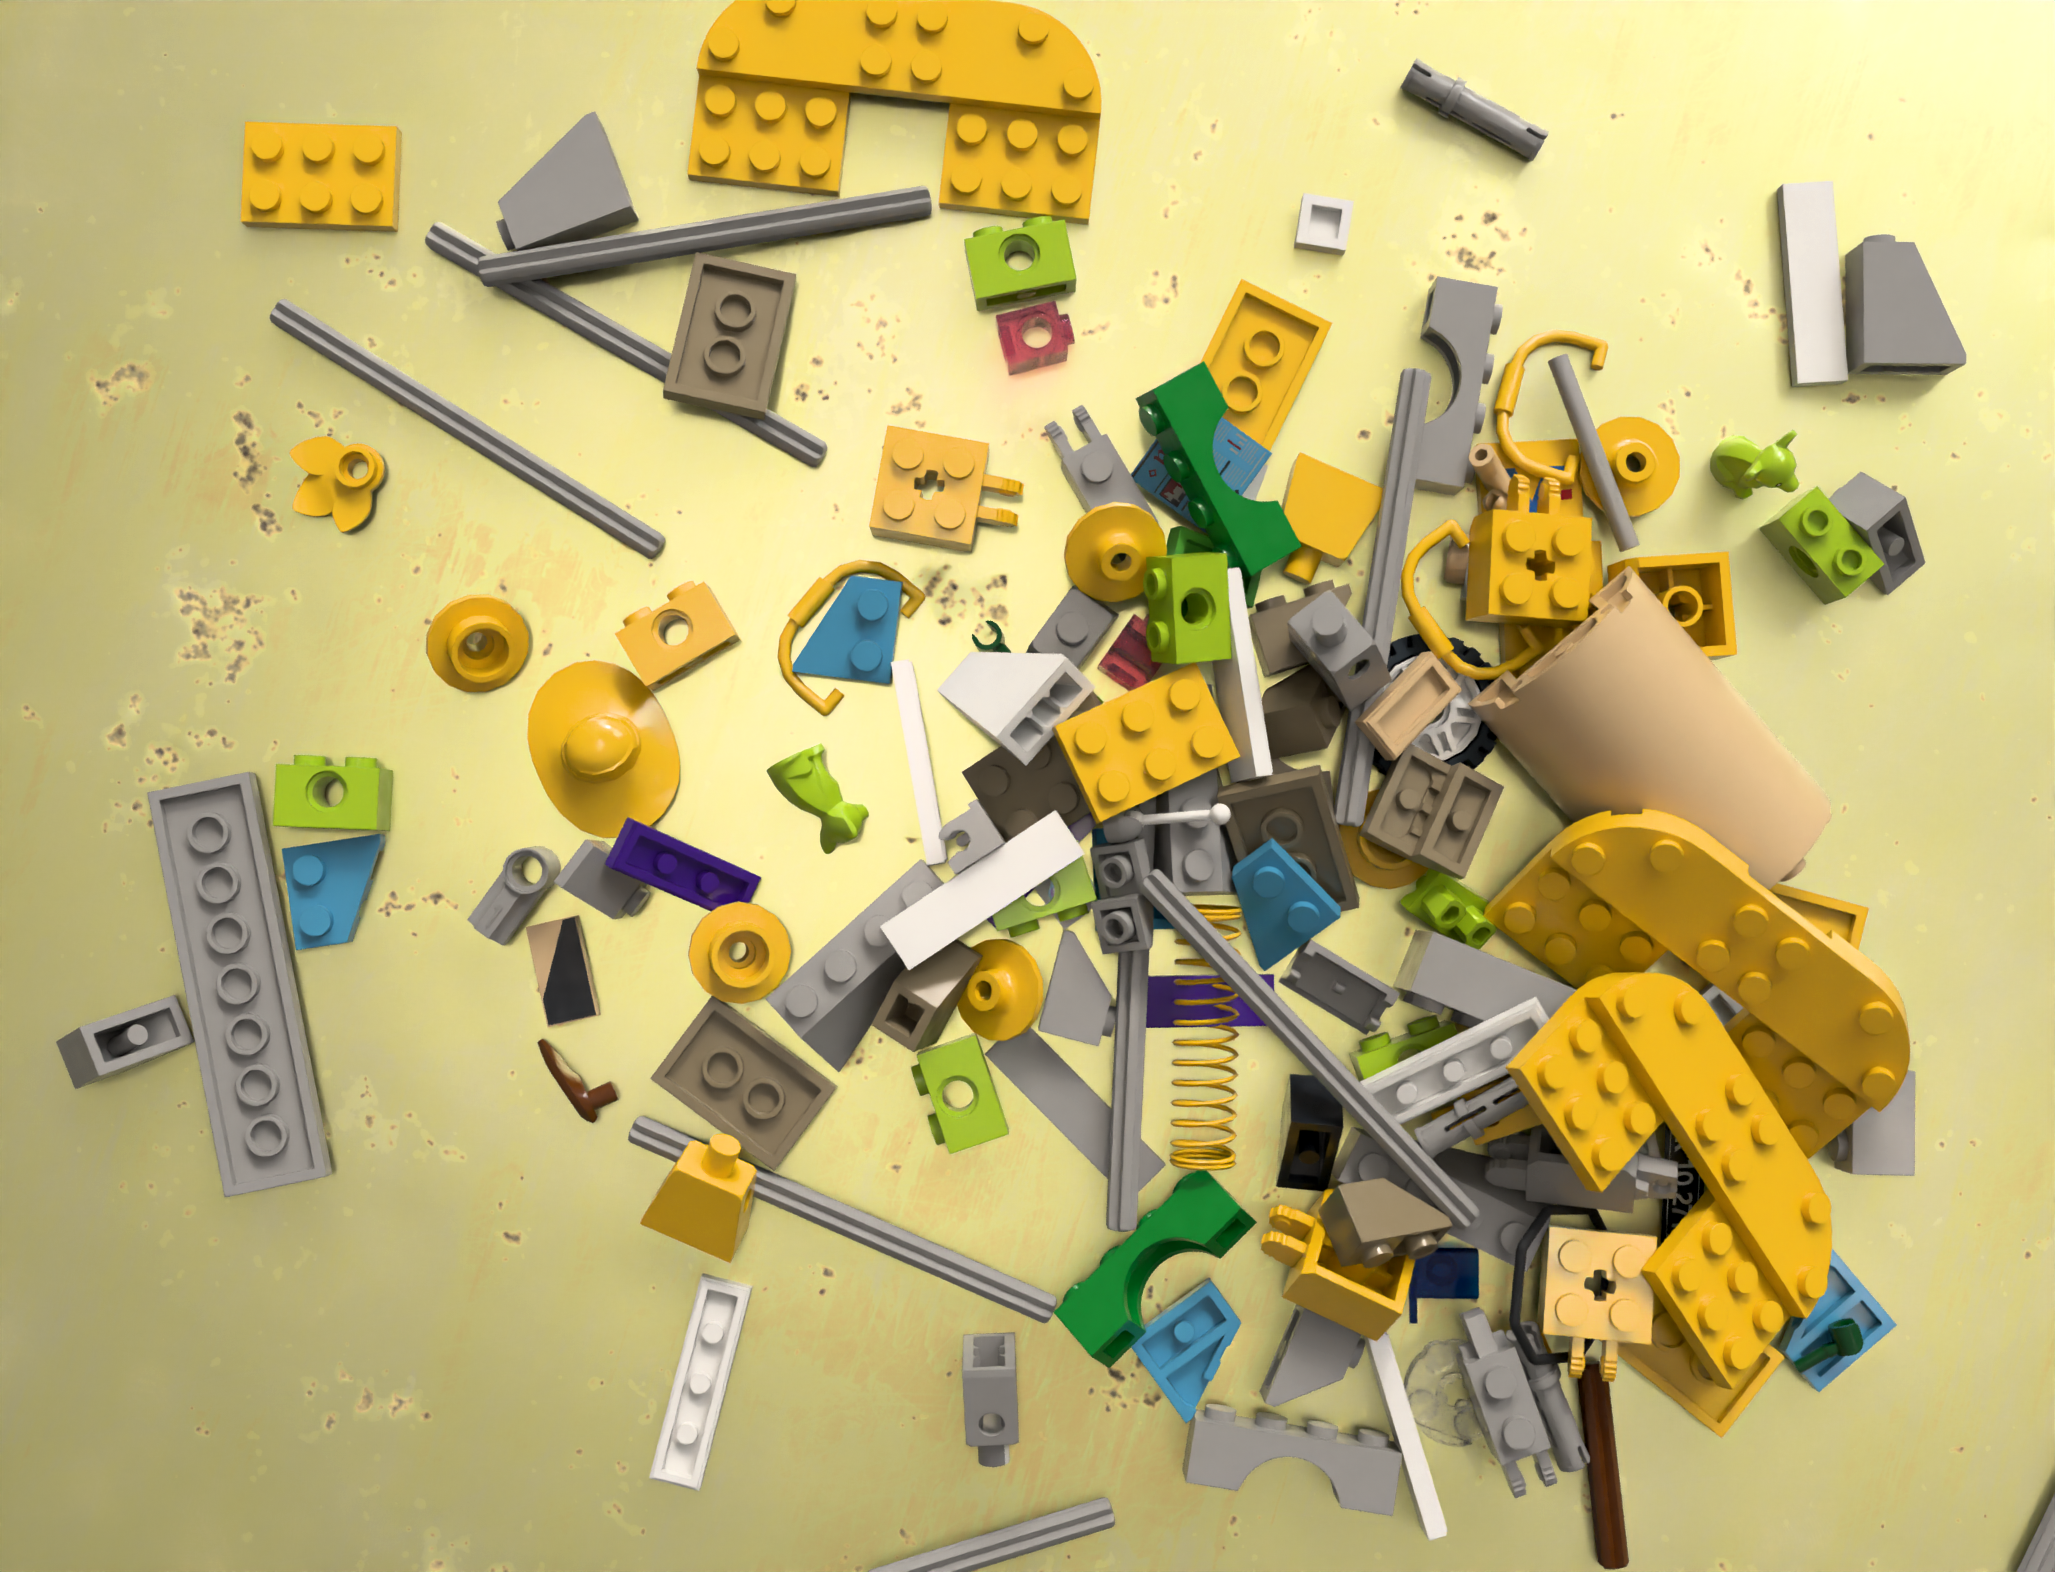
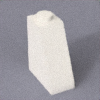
[937,652,1096,766]

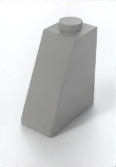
[496,111,639,251]
[1845,234,1966,375]

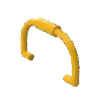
[1493,330,1608,485]
[1401,520,1544,680]
[777,560,925,716]

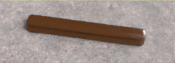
[1577,1361,1629,1569]

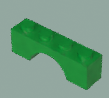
[1135,361,1302,578]
[1054,1170,1257,1368]

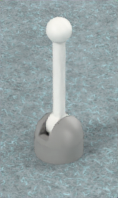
[1103,804,1231,843]

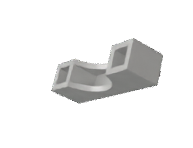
[1414,276,1503,496]
[1182,1404,1402,1516]

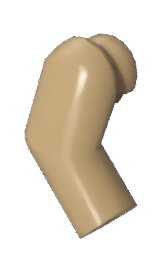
[1469,444,1511,511]

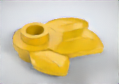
[289,436,385,533]

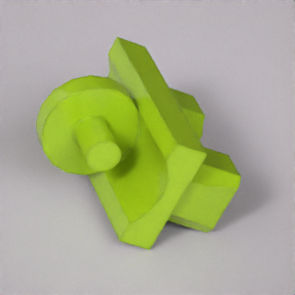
[1400,868,1497,950]

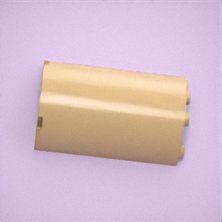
[1468,566,1832,890]

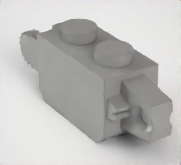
[1044,405,1158,561]
[1484,1124,1678,1213]
[1456,1307,1557,1498]

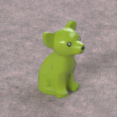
[1710,430,1800,499]
[766,743,869,854]

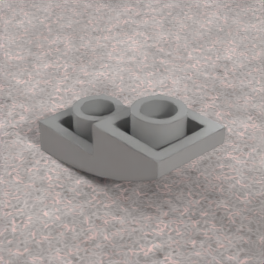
[1090,838,1154,954]

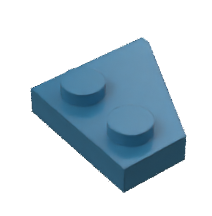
[792,575,903,684]
[282,834,386,950]
[1232,838,1341,971]
[1779,1249,1897,1392]
[1131,1278,1241,1423]

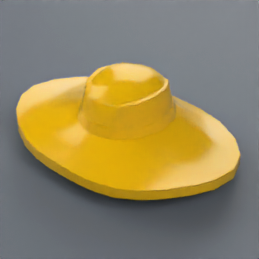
[527,660,680,838]

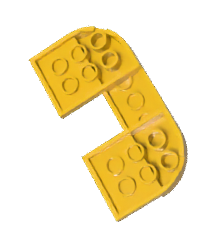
[687,0,1102,225]
[1483,809,1910,1160]
[1505,972,1832,1390]

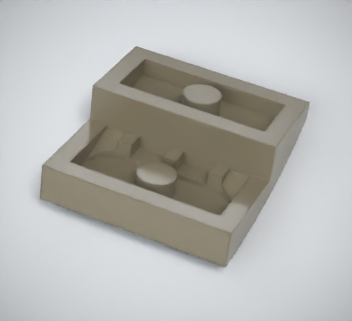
[1359,744,1504,880]

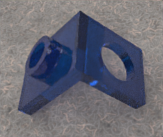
[1408,1248,1479,1324]

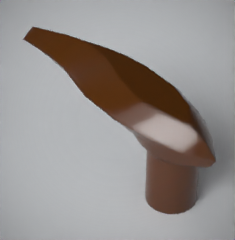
[537,1039,619,1123]

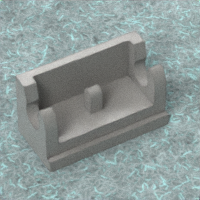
[939,799,1006,875]
[1278,939,1400,1035]

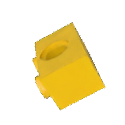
[615,581,741,691]

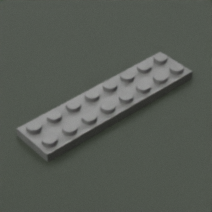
[147,772,332,1197]

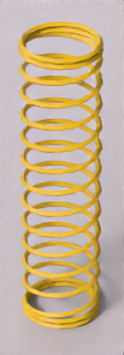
[1169,904,1242,1171]

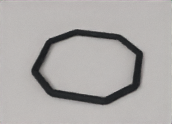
[1509,1205,1609,1365]

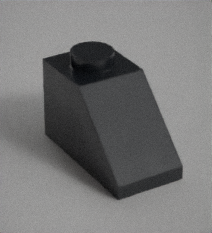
[1276,1074,1343,1192]

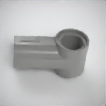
[467,846,561,946]

